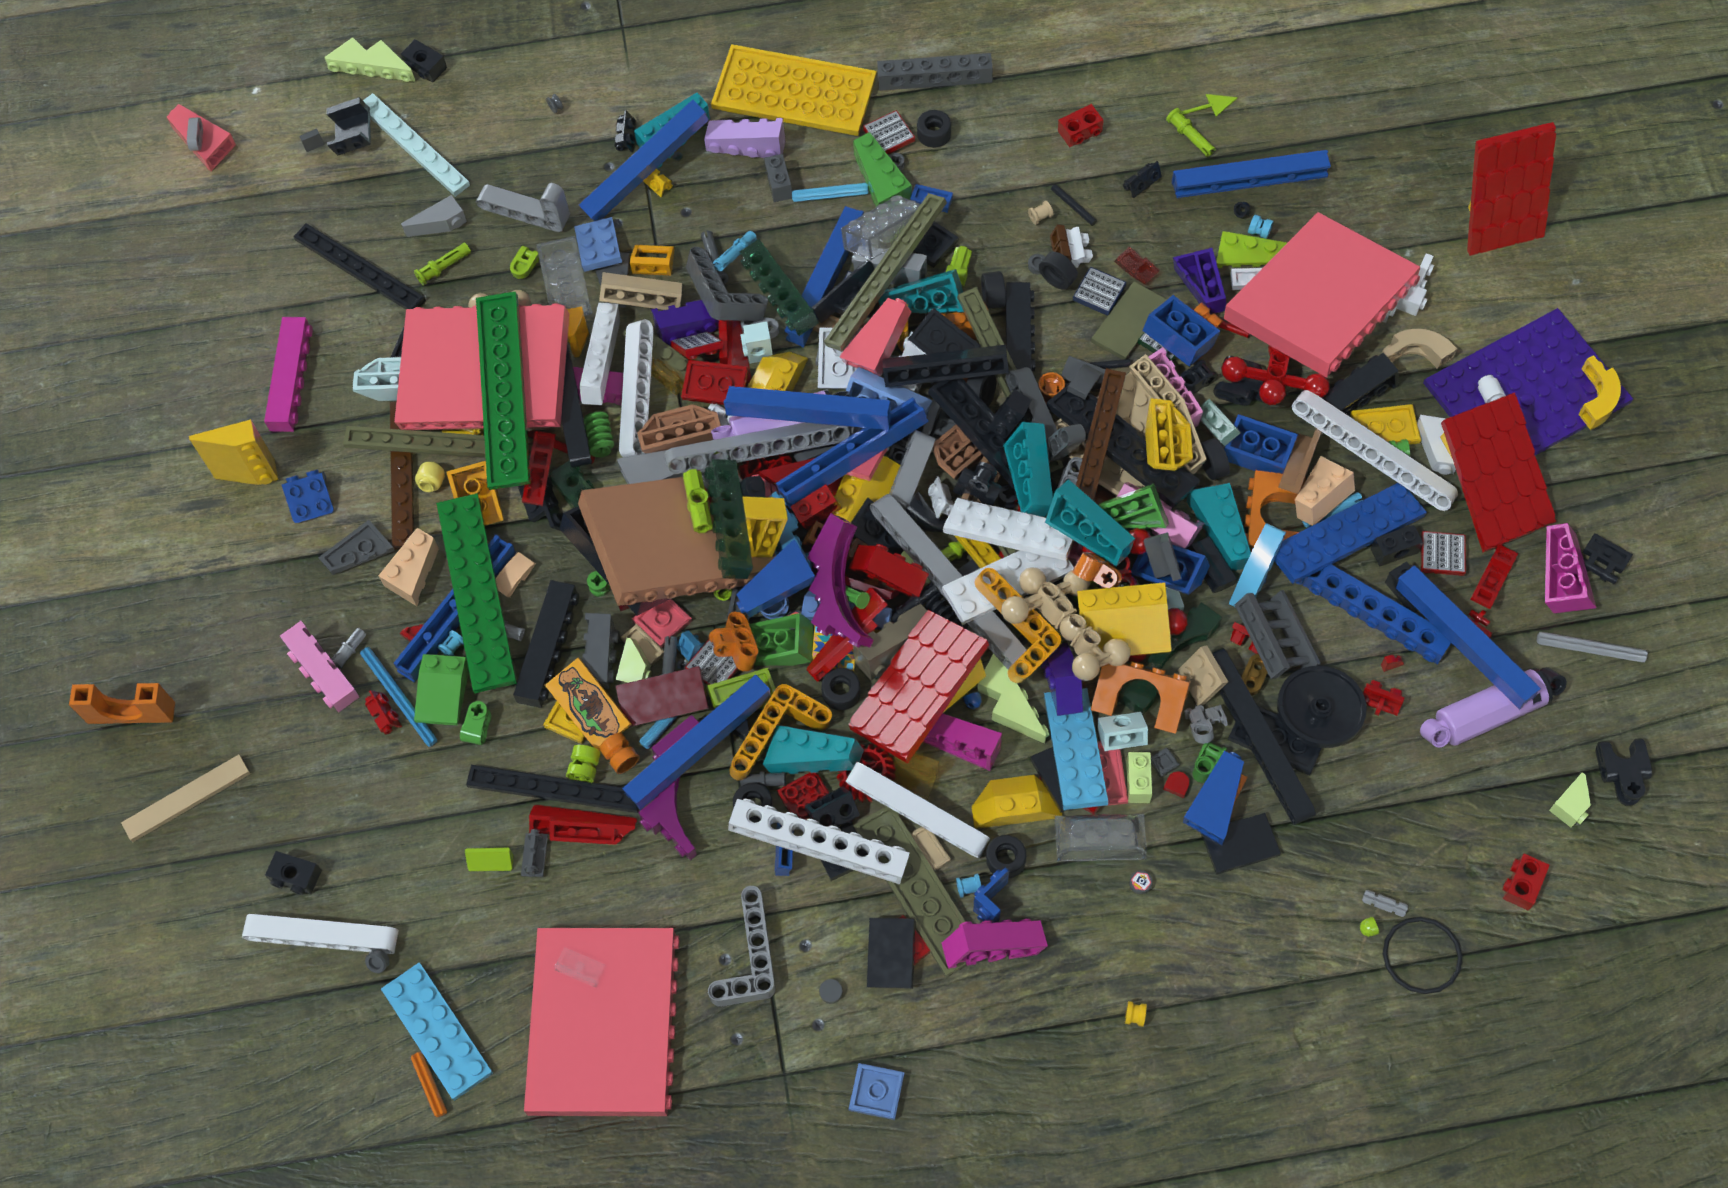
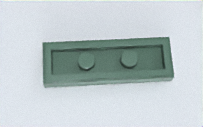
[1200,399,1240,447]

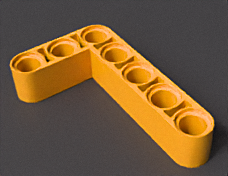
[974,568,1061,683]
[729,684,832,780]

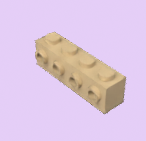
[599,272,682,310]

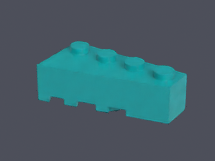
[634,92,710,169]
[878,269,964,313]
[1003,422,1053,517]
[1045,479,1135,566]
[1187,483,1251,571]
[763,725,864,774]

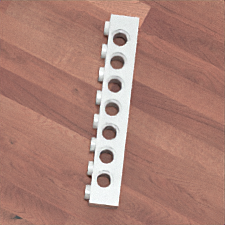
[728,799,909,884]

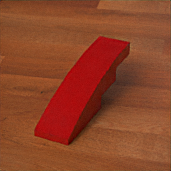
[522,431,556,506]

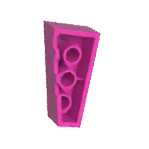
[1545,523,1597,613]
[923,713,1002,771]
[942,919,1048,969]

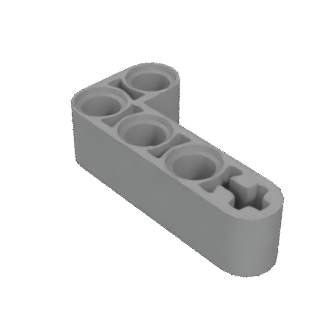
[889,430,935,511]

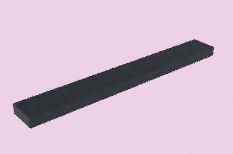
[293,223,426,309]
[466,765,639,813]

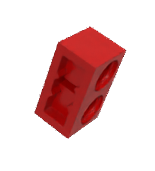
[1058,104,1104,148]
[790,484,842,531]
[1502,853,1550,911]

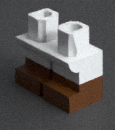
[1050,224,1093,268]

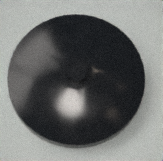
[1277,666,1367,748]

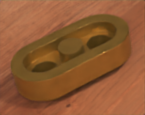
[1241,654,1268,696]

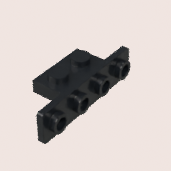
[812,259,875,323]
[518,458,563,531]

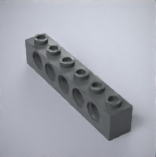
[877,53,993,91]

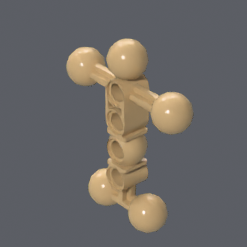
[1001,567,1130,681]

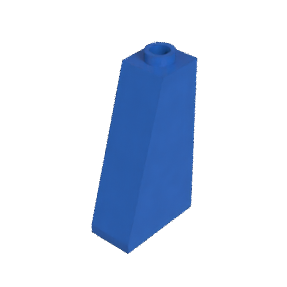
[736,540,815,618]
[1183,750,1244,845]

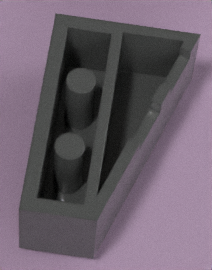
[582,613,619,690]

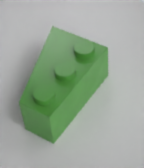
[1097,484,1169,529]

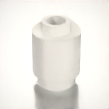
[1478,375,1506,403]

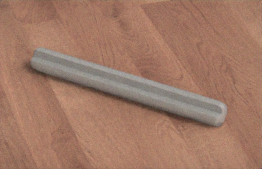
[1537,632,1648,662]

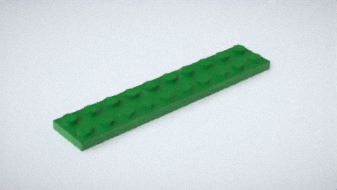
[476,291,531,490]
[436,493,517,694]

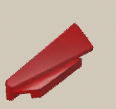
[719,320,752,384]
[807,588,888,682]
[529,805,637,845]

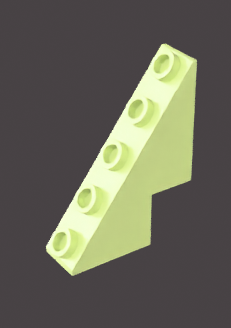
[324,38,415,82]
[978,653,1049,744]

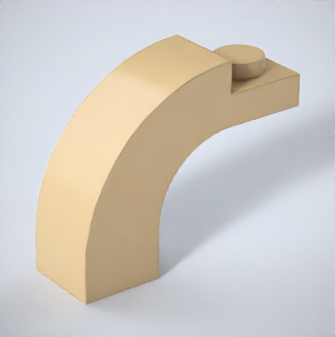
[1382,329,1457,369]

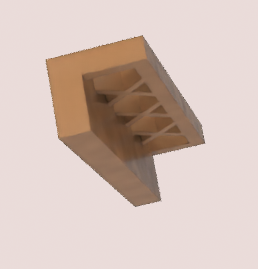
[1278,428,1321,494]

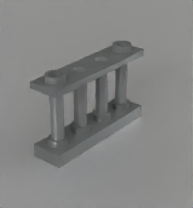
[1234,590,1321,679]

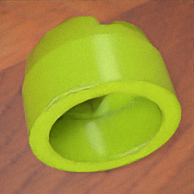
[713,589,732,601]
[1360,917,1379,937]

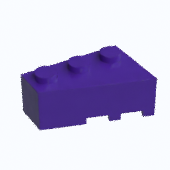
[1173,248,1227,314]
[651,300,719,347]
[1040,643,1083,716]

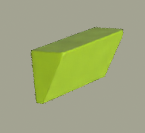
[465,848,513,871]

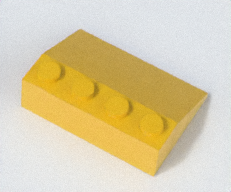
[189,419,279,485]
[827,456,900,522]
[1077,583,1171,656]

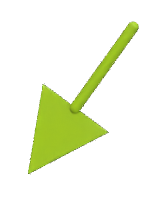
[1181,94,1238,117]

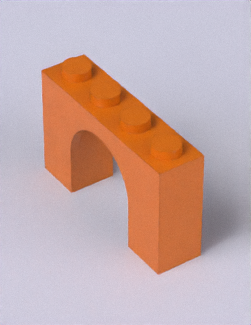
[1244,470,1306,552]
[1091,661,1191,734]
[69,683,175,724]

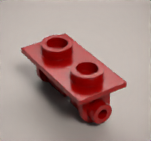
[365,690,402,735]

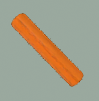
[411,1052,447,1118]

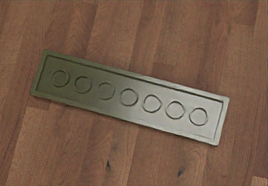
[853,806,966,977]

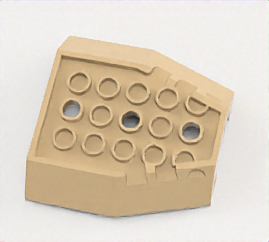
[1054,354,1207,500]

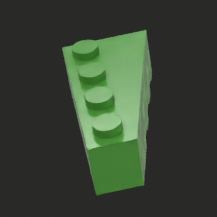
[853,132,912,216]

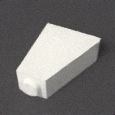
[1417,415,1456,475]

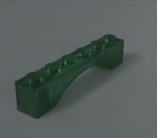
[1121,602,1222,715]

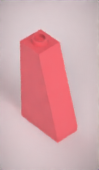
[167,104,236,171]
[840,298,911,377]

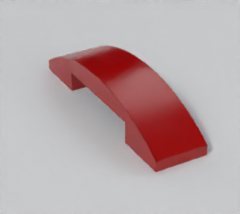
[1470,545,1518,609]

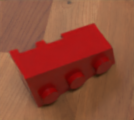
[849,544,929,597]

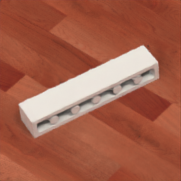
[580,303,620,405]

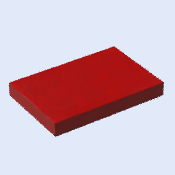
[681,360,749,405]

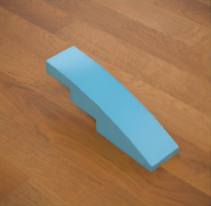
[1229,523,1286,607]

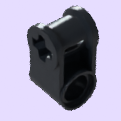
[1181,360,1218,394]

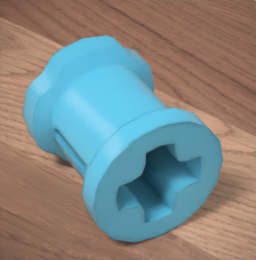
[438,630,464,656]
[956,873,981,898]

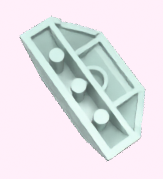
[353,357,401,401]

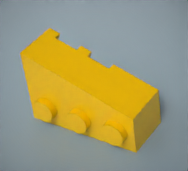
[743,497,788,558]

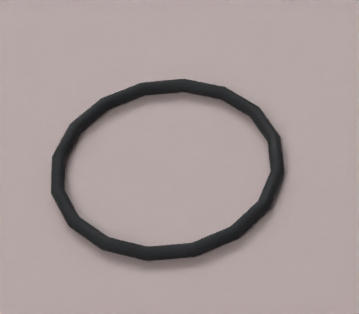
[1382,917,1463,994]

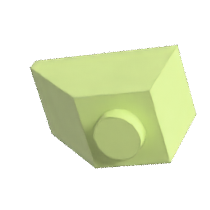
[616,638,652,683]
[1549,773,1591,828]

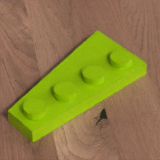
[1216,231,1287,268]

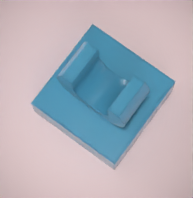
[677,630,705,662]

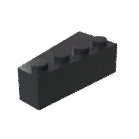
[1322,352,1399,415]

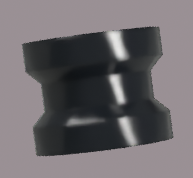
[998,484,1018,510]

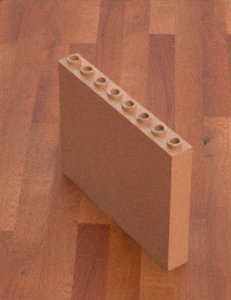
[578,470,776,606]

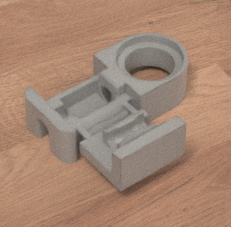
[1184,705,1228,744]

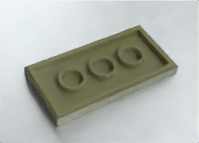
[1091,281,1167,360]

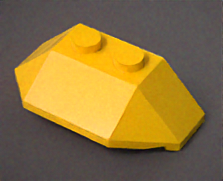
[747,352,808,392]
[1145,398,1193,471]
[971,775,1063,829]

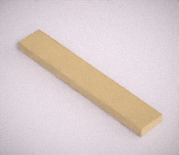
[121,755,251,842]

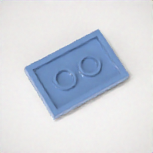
[574,217,622,272]

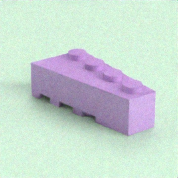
[704,118,785,158]

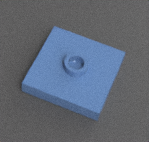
[849,1063,904,1120]

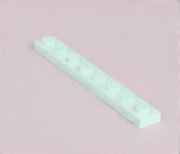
[363,93,470,197]

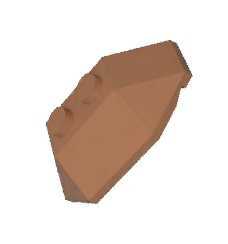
[637,404,721,453]
[933,425,984,480]

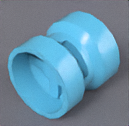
[1248,215,1274,239]

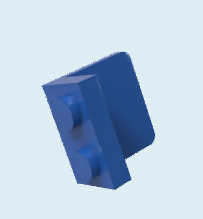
[281,469,334,523]
[973,867,1009,923]

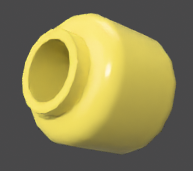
[415,462,445,492]

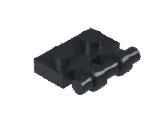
[1582,533,1633,584]

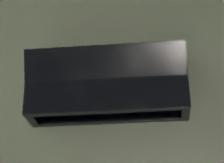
[1187,537,1237,593]

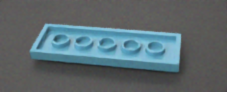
[1044,688,1108,810]
[381,962,493,1101]

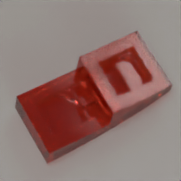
[1114,246,1159,284]

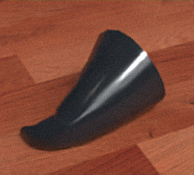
[906,491,946,532]

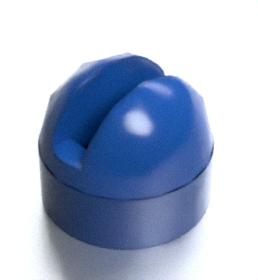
[963,692,982,710]

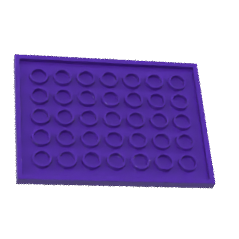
[1423,308,1633,455]

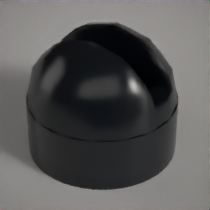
[1234,202,1251,218]

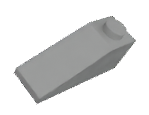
[401,195,467,237]

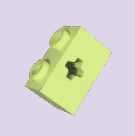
[1126,752,1152,803]

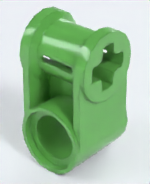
[460,701,492,745]
[1192,741,1227,783]

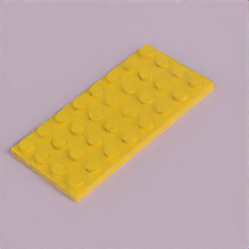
[711,44,877,136]

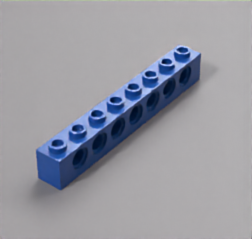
[1296,564,1451,665]

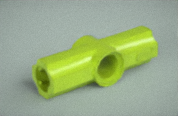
[946,246,972,286]
[683,469,713,533]

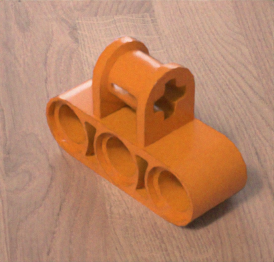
[1072,552,1122,588]
[709,612,758,671]

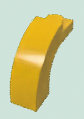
[1578,355,1621,430]

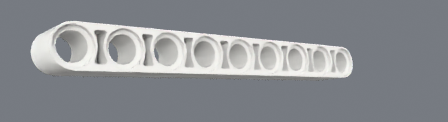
[1292,390,1458,511]

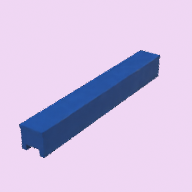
[579,99,708,221]
[1171,150,1331,198]
[785,206,864,348]
[724,386,892,430]
[776,397,928,509]
[394,535,517,683]
[1396,565,1541,710]
[622,675,771,810]

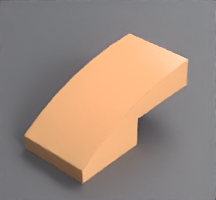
[496,552,536,597]

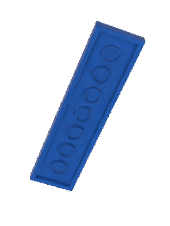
[1274,483,1427,584]

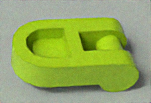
[510,246,541,279]

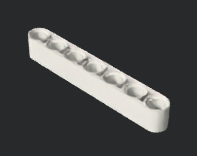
[619,319,653,457]
[846,762,990,858]
[242,914,399,954]

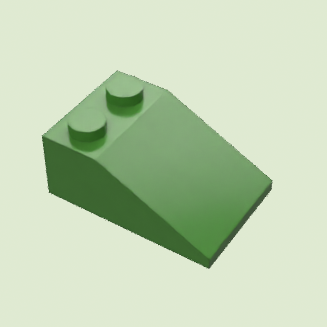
[749,613,813,666]
[414,654,469,725]

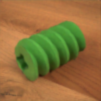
[584,412,614,457]

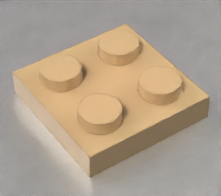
[1178,646,1228,705]

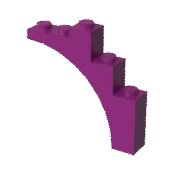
[807,513,874,648]
[638,715,699,861]

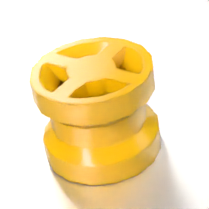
[1125,1001,1147,1027]

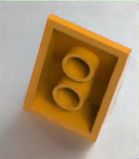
[446,461,504,526]

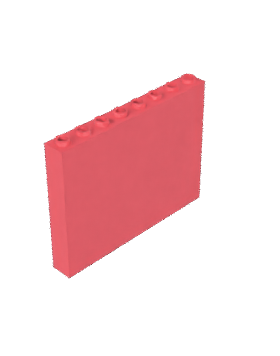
[1224,212,1420,378]
[394,303,569,430]
[524,928,679,1116]

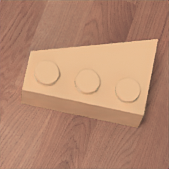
[1295,456,1355,526]
[378,528,439,606]

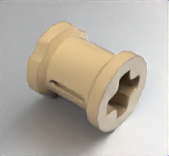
[1028,201,1054,225]

